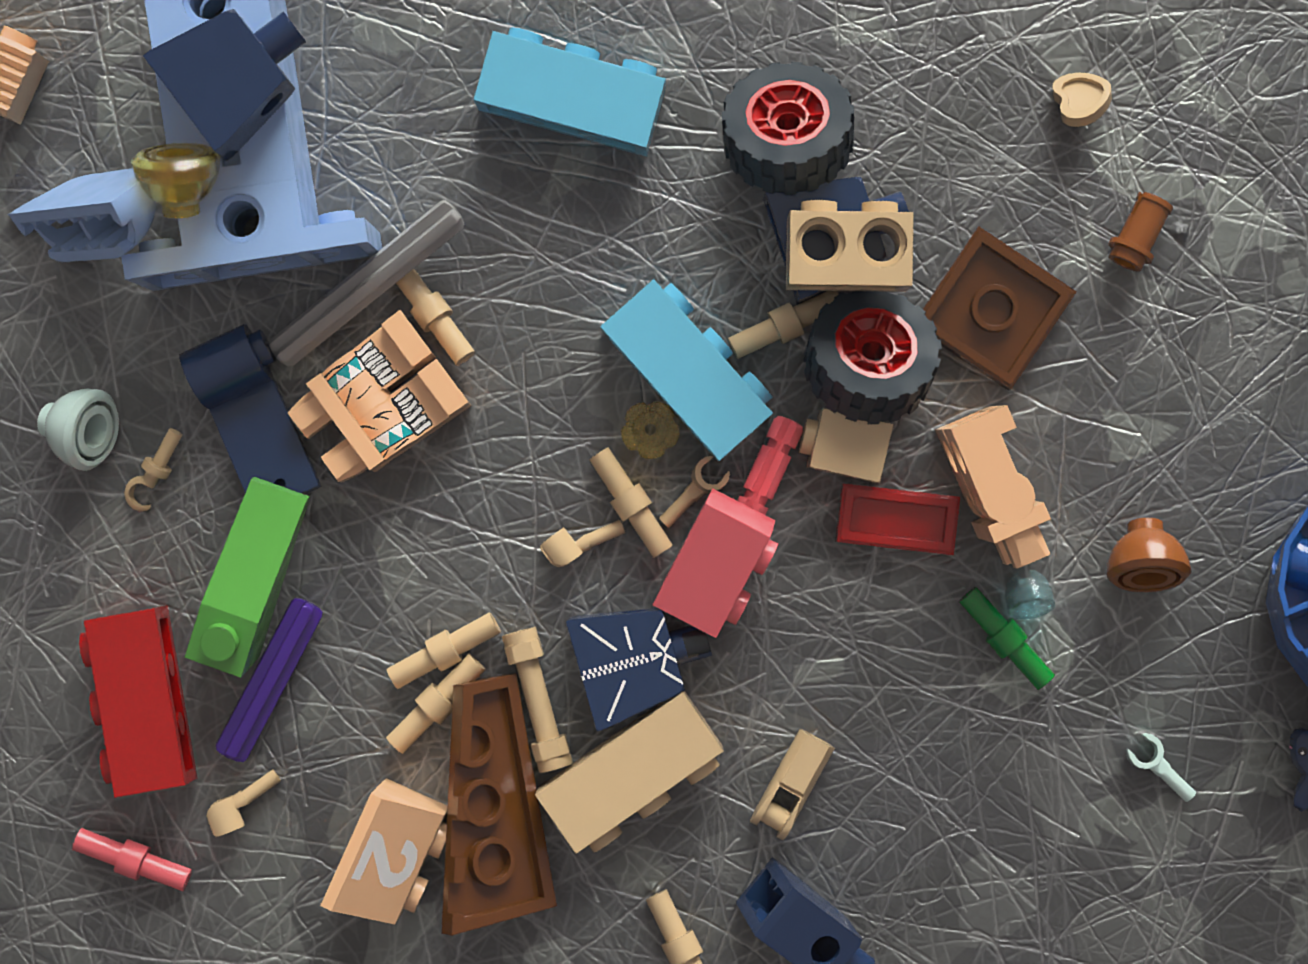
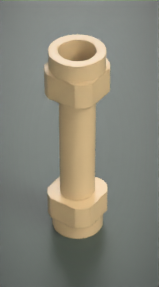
[502,627,573,773]

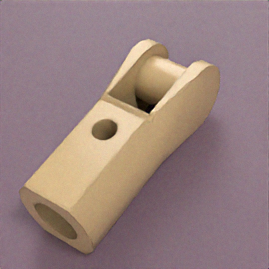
[750,729,835,840]

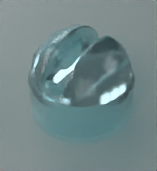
[1005,570,1055,619]

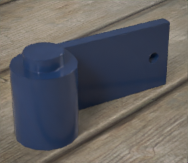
[179,324,322,494]

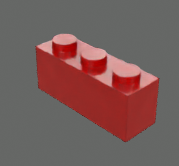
[79,605,198,798]

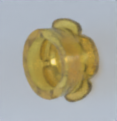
[621,401,679,459]

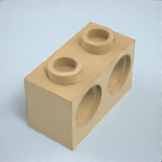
[786,200,913,292]

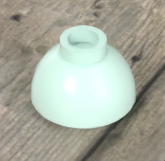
[37,388,119,471]

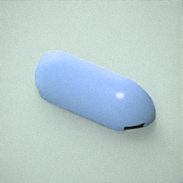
[8,167,156,262]

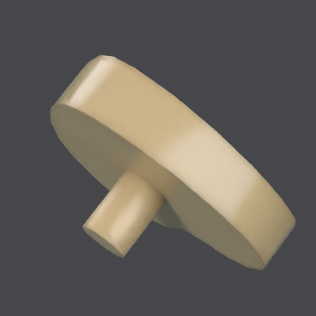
[1052,73,1112,127]

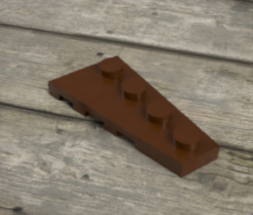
[441,673,557,936]

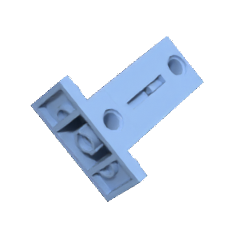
[121,0,382,291]

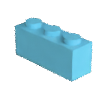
[474,27,666,157]
[600,279,773,462]

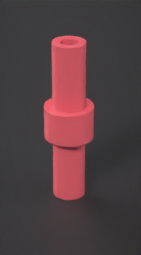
[72,828,192,891]

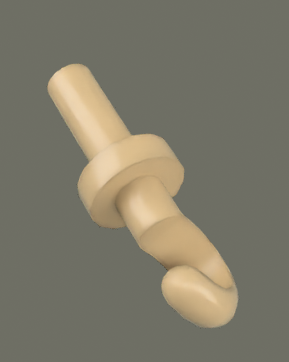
[124,428,182,512]

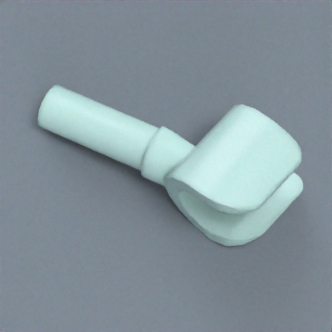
[1126,733,1196,802]

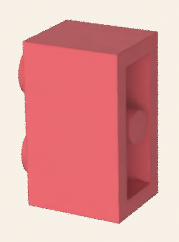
[653,488,778,638]

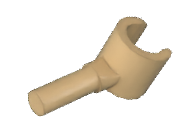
[659,456,730,528]
[540,520,625,567]
[206,769,281,837]

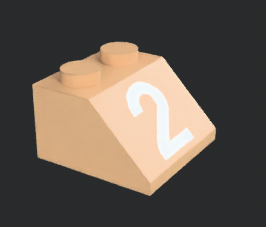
[320,778,448,925]

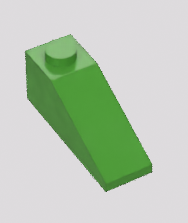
[184,477,310,678]

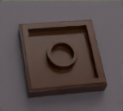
[923,226,1077,390]

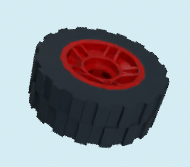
[722,61,854,195]
[803,291,942,424]

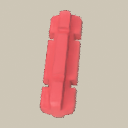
[737,416,803,515]

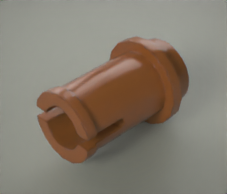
[1108,192,1173,272]

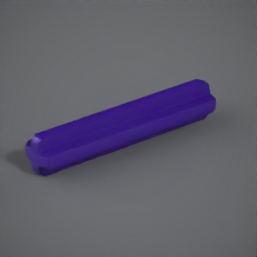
[216,598,323,762]

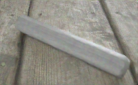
[269,200,465,367]

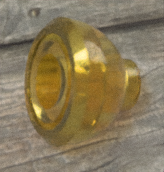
[131,143,220,218]

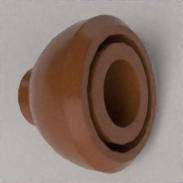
[1107,518,1191,592]

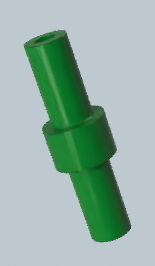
[959,587,1055,690]

